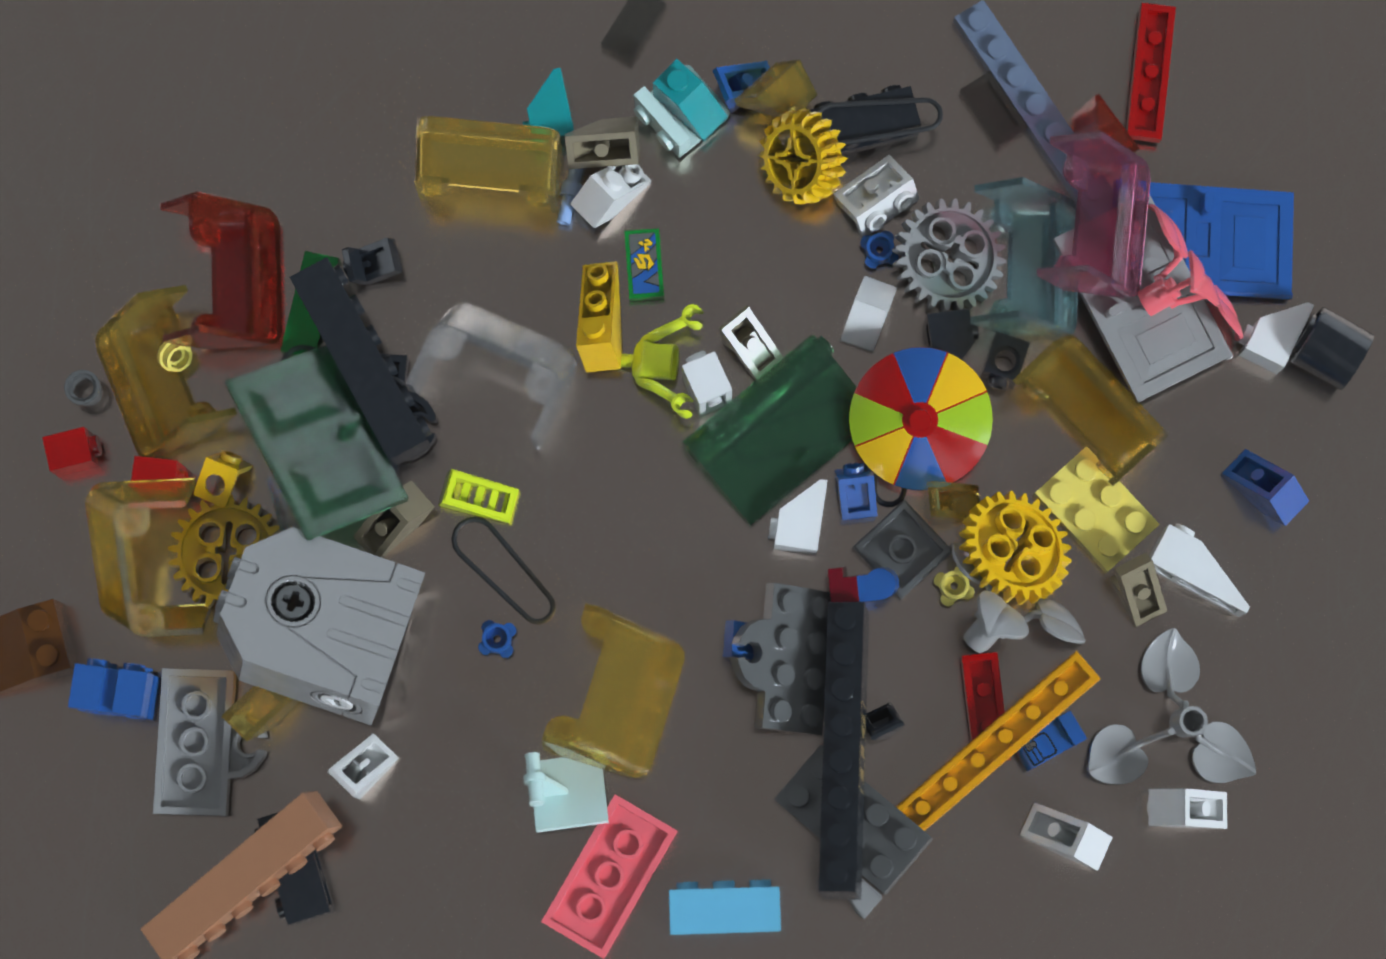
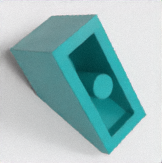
[653,59,728,142]
[522,67,574,152]

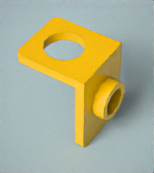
[193,450,252,507]

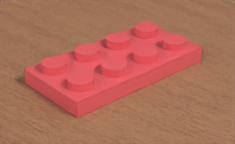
[541,794,678,959]

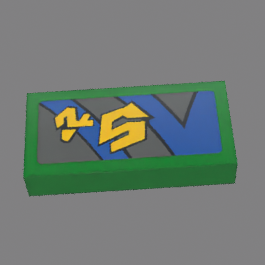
[624,228,664,302]

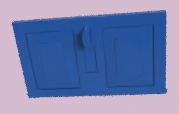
[1112,180,1294,300]

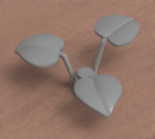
[949,543,1086,654]
[1087,628,1256,785]

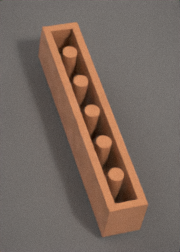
[141,791,342,959]

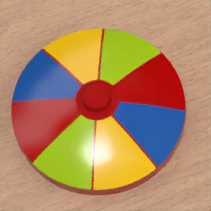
[849,347,993,490]

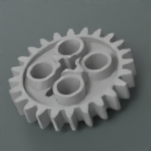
[892,198,1006,312]

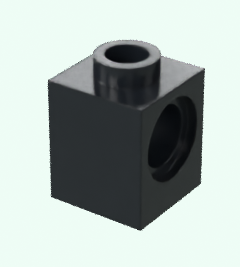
[980,331,1030,390]

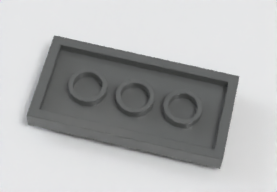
[774,745,933,895]

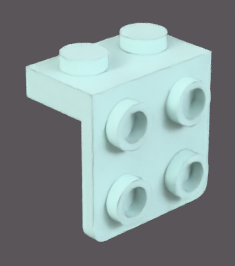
[633,65,729,158]

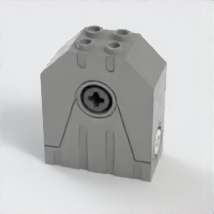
[213,527,425,725]

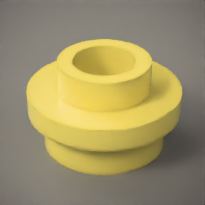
[157,337,192,372]

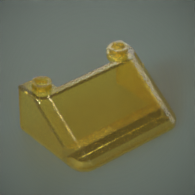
[541,603,685,778]

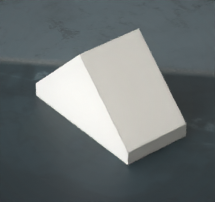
[840,276,898,353]
[328,733,399,799]

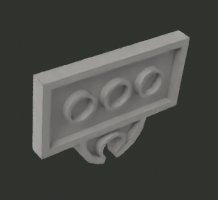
[153,668,268,816]

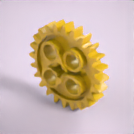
[959,490,1072,605]
[168,495,281,609]

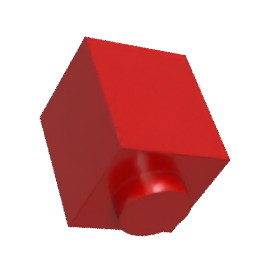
[42,427,102,477]

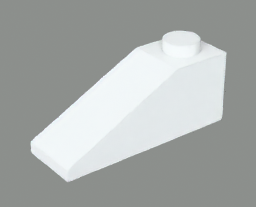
[1149,524,1250,617]

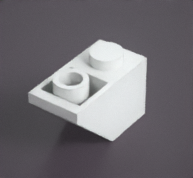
[570,164,652,228]

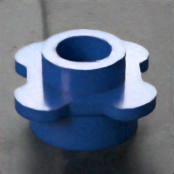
[860,231,899,269]
[478,620,517,658]

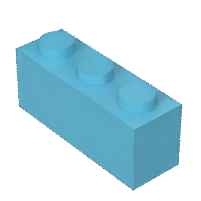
[669,880,781,935]

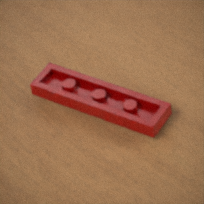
[1125,2,1176,143]

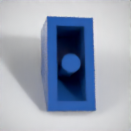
[1222,449,1309,526]

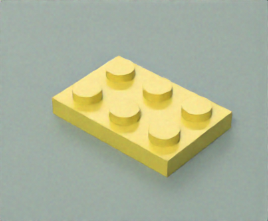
[1033,446,1160,573]

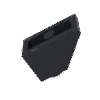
[924,309,979,360]

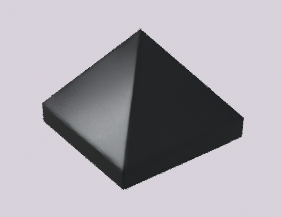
[866,702,905,741]

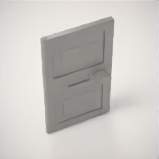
[1052,191,1233,404]

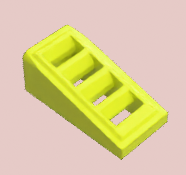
[438,469,519,524]

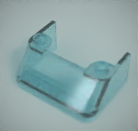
[971,177,1079,337]

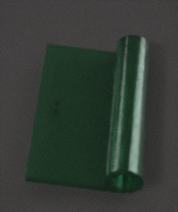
[681,334,857,525]

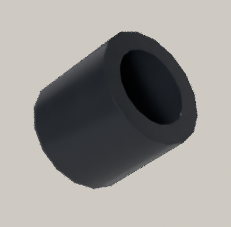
[1291,307,1374,390]

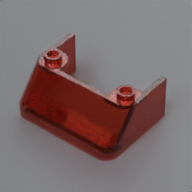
[160,191,282,349]

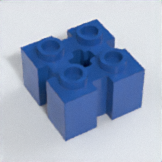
[68,658,161,721]

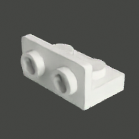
[833,155,919,237]

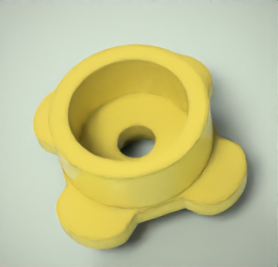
[934,567,975,607]

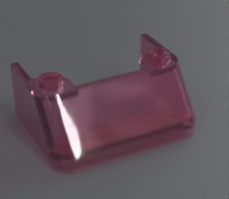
[1036,131,1151,298]

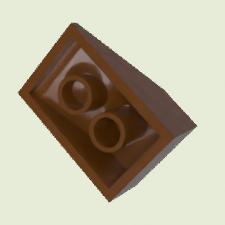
[0,599,79,695]

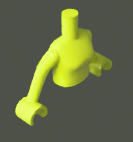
[621,304,704,419]

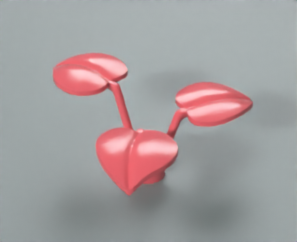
[1137,204,1244,341]

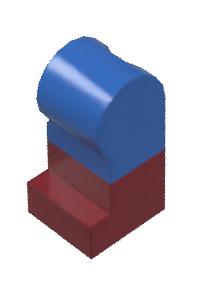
[828,566,899,602]

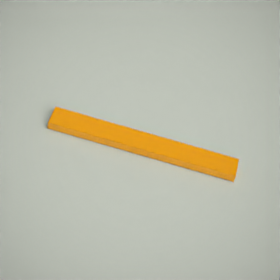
[896,651,1101,831]

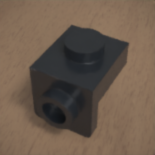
[342,237,403,285]

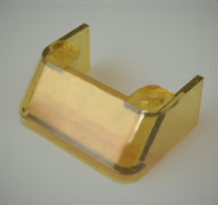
[414,116,564,213]
[95,285,238,458]
[1012,334,1168,486]
[85,478,212,637]

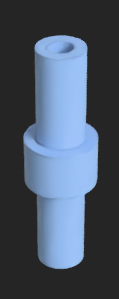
[556,168,584,225]

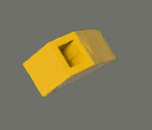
[576,261,623,373]

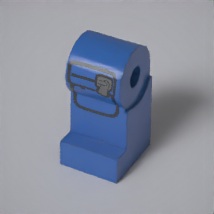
[1016,711,1088,772]

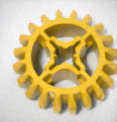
[757,109,848,205]

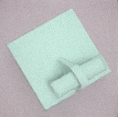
[523,752,609,833]

